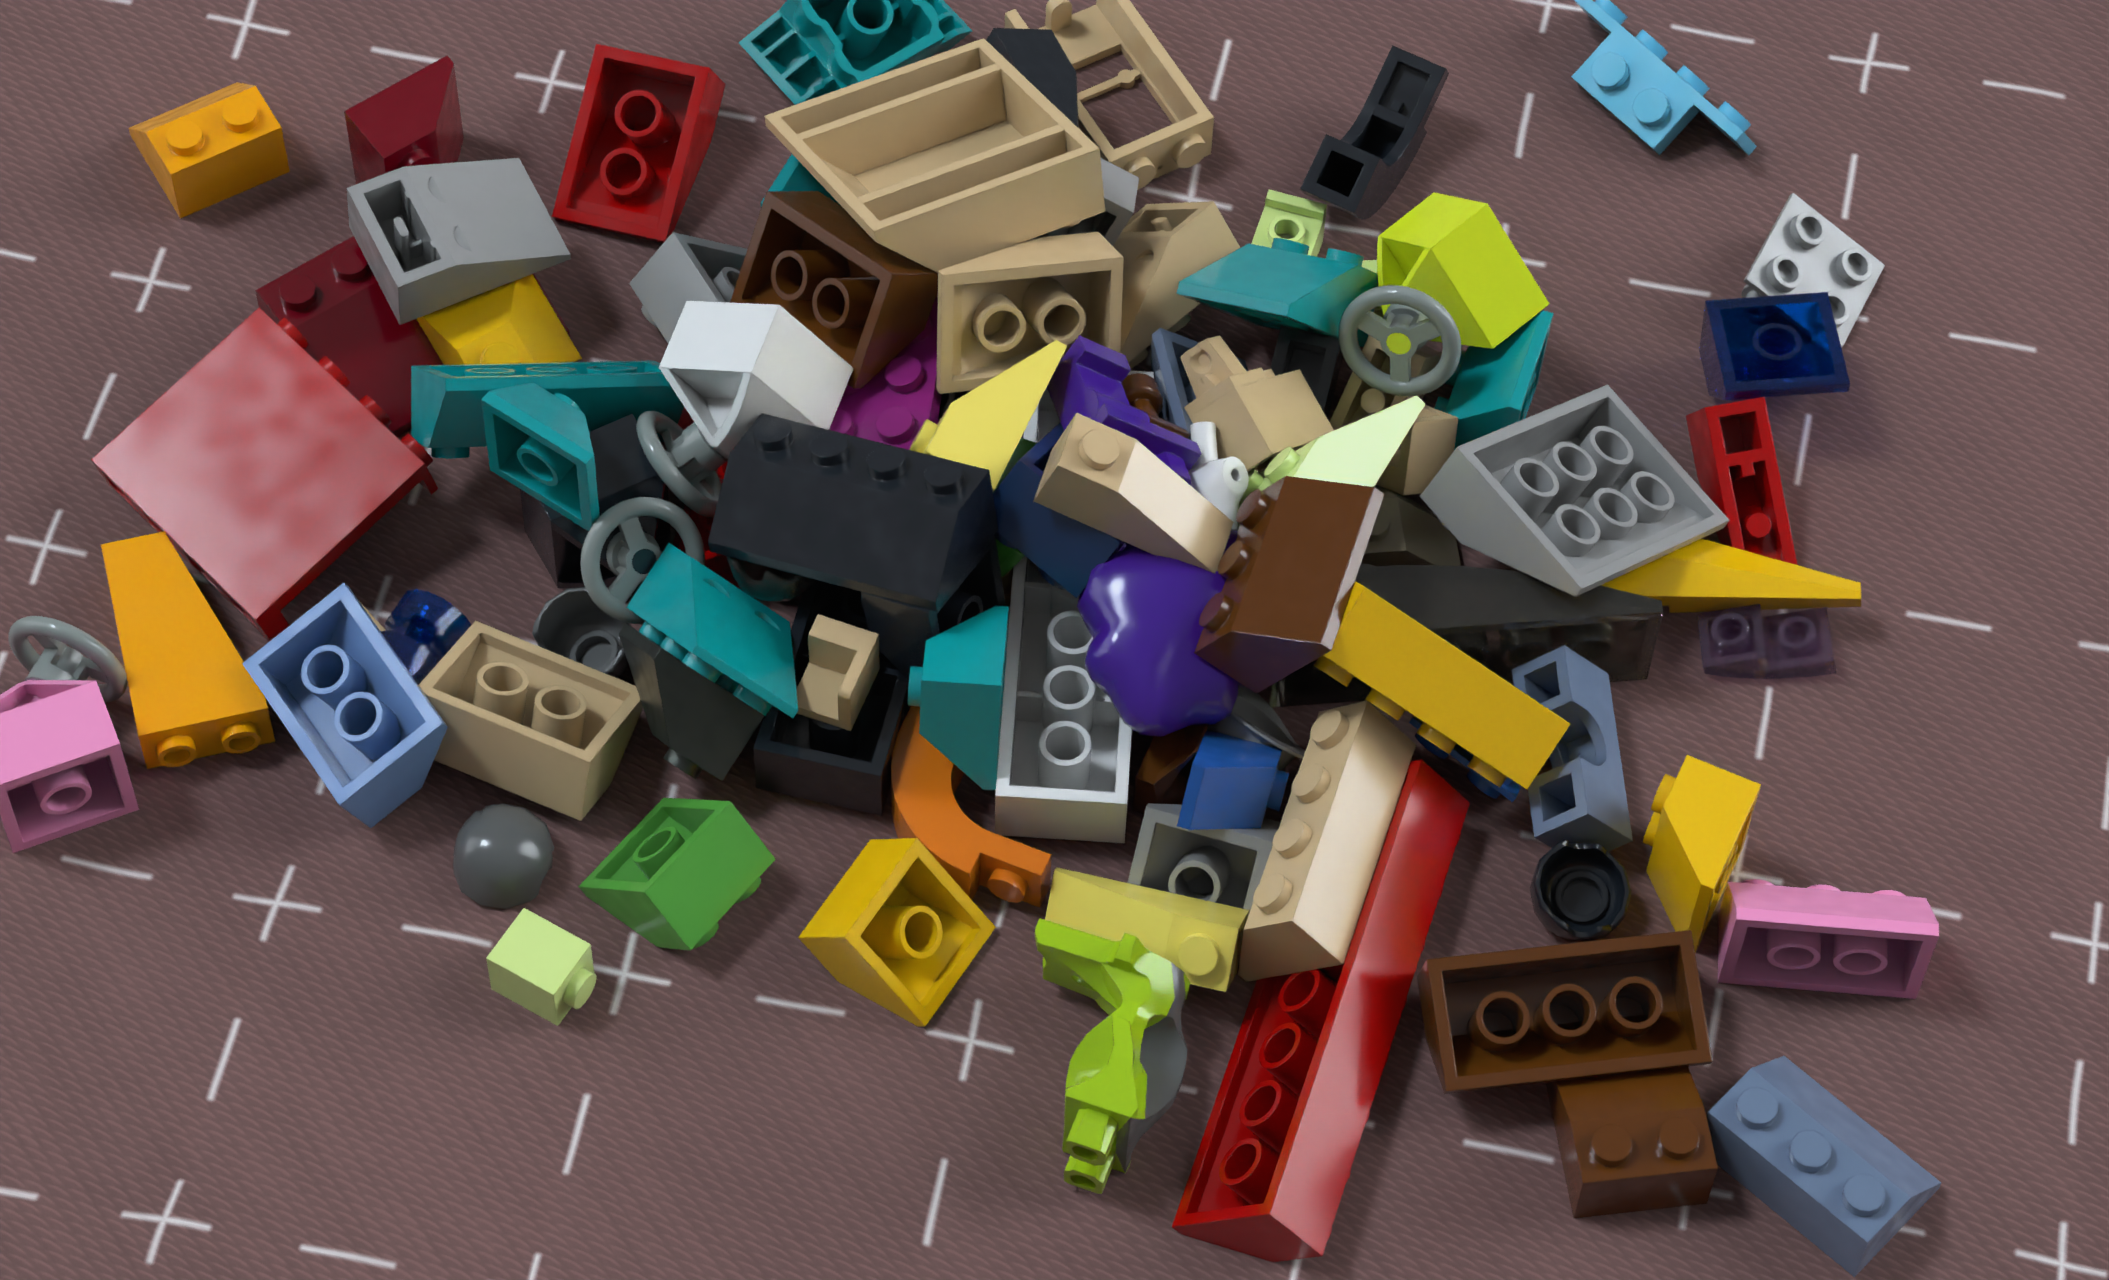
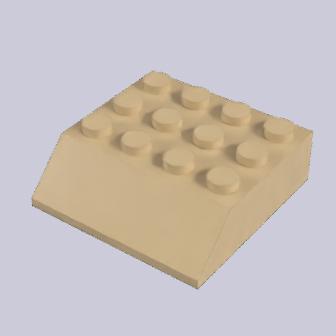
[764,38,1105,273]

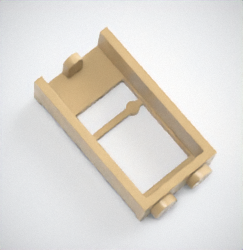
[1005,0,1214,190]

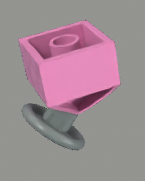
[0,616,139,853]

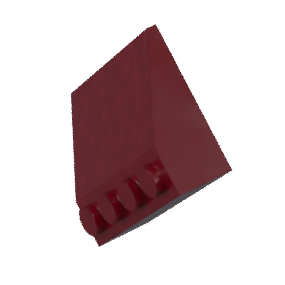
[255,236,570,437]

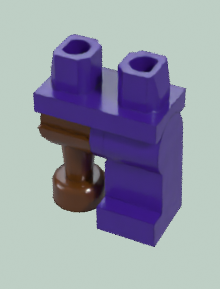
[1046,335,1202,485]

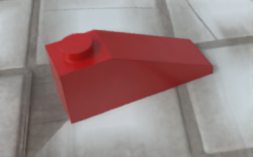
[1686,397,1798,565]

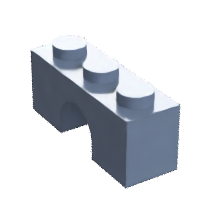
[1512,645,1633,851]

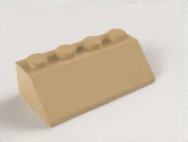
[1238,701,1416,982]

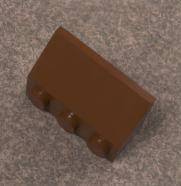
[730,191,938,389]
[1194,476,1384,694]

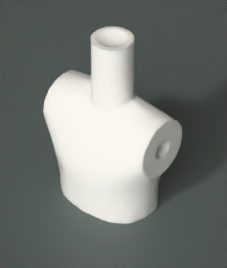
[1188,422,1249,531]

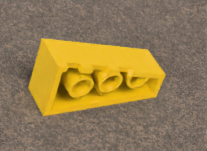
[1314,581,1570,789]

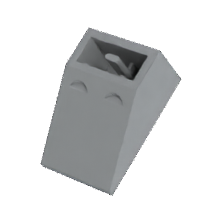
[347,158,571,325]

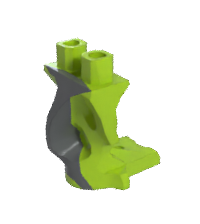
[1035,918,1191,1194]

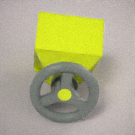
[1339,192,1550,396]

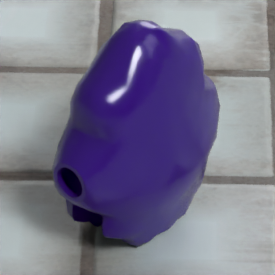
[1077,530,1245,737]

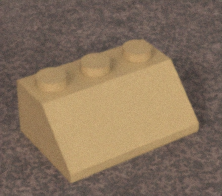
[419,620,643,821]

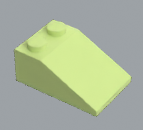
[1238,396,1425,526]

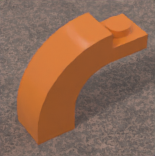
[891,706,1052,908]

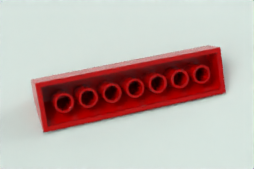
[1172,759,1470,1262]

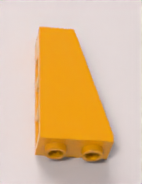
[101,531,275,769]

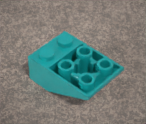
[626,543,798,718]

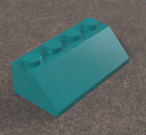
[411,360,684,459]

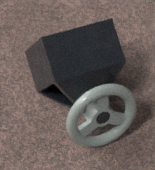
[520,414,705,624]

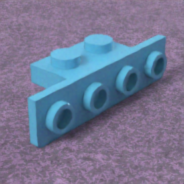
[1571,0,1757,155]

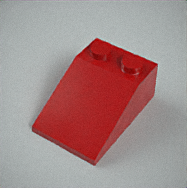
[552,44,726,243]

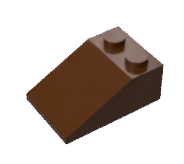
[1546,1067,1718,1218]

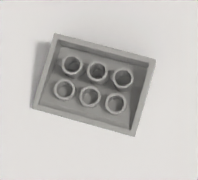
[1420,384,1730,597]

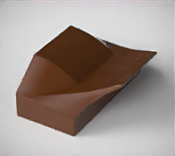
[1133,725,1209,814]

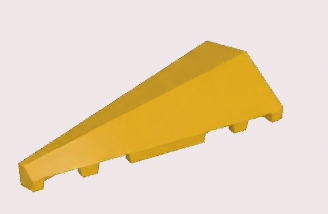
[1539,539,1861,613]

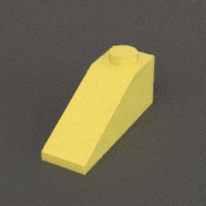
[909,340,1067,491]
[1045,867,1249,992]

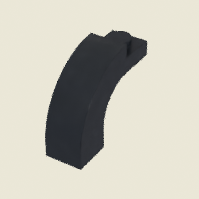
[1300,45,1449,220]

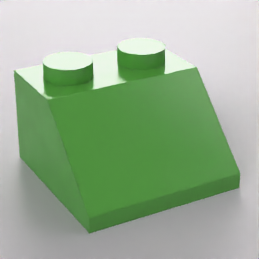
[578,798,776,951]

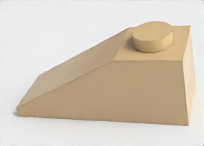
[1033,413,1234,574]

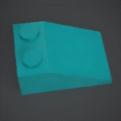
[1176,238,1378,348]

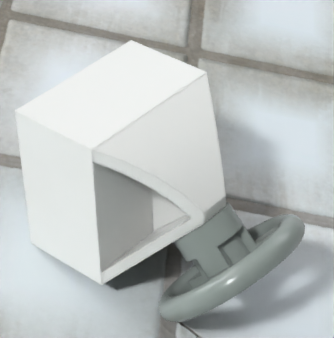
[636,301,854,518]

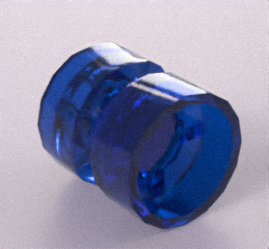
[381,589,471,685]

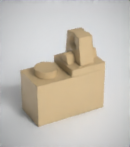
[1180,335,1334,473]

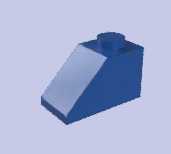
[1177,730,1289,830]

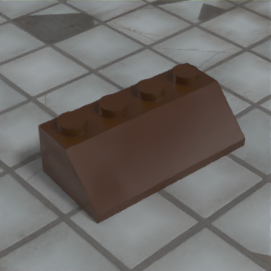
[1417,930,1713,1094]

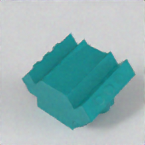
[739,0,972,105]

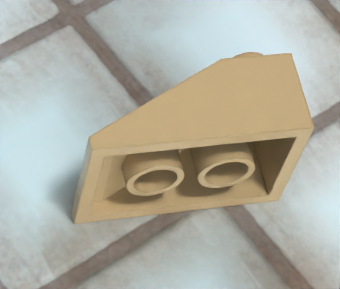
[936,232,1124,394]

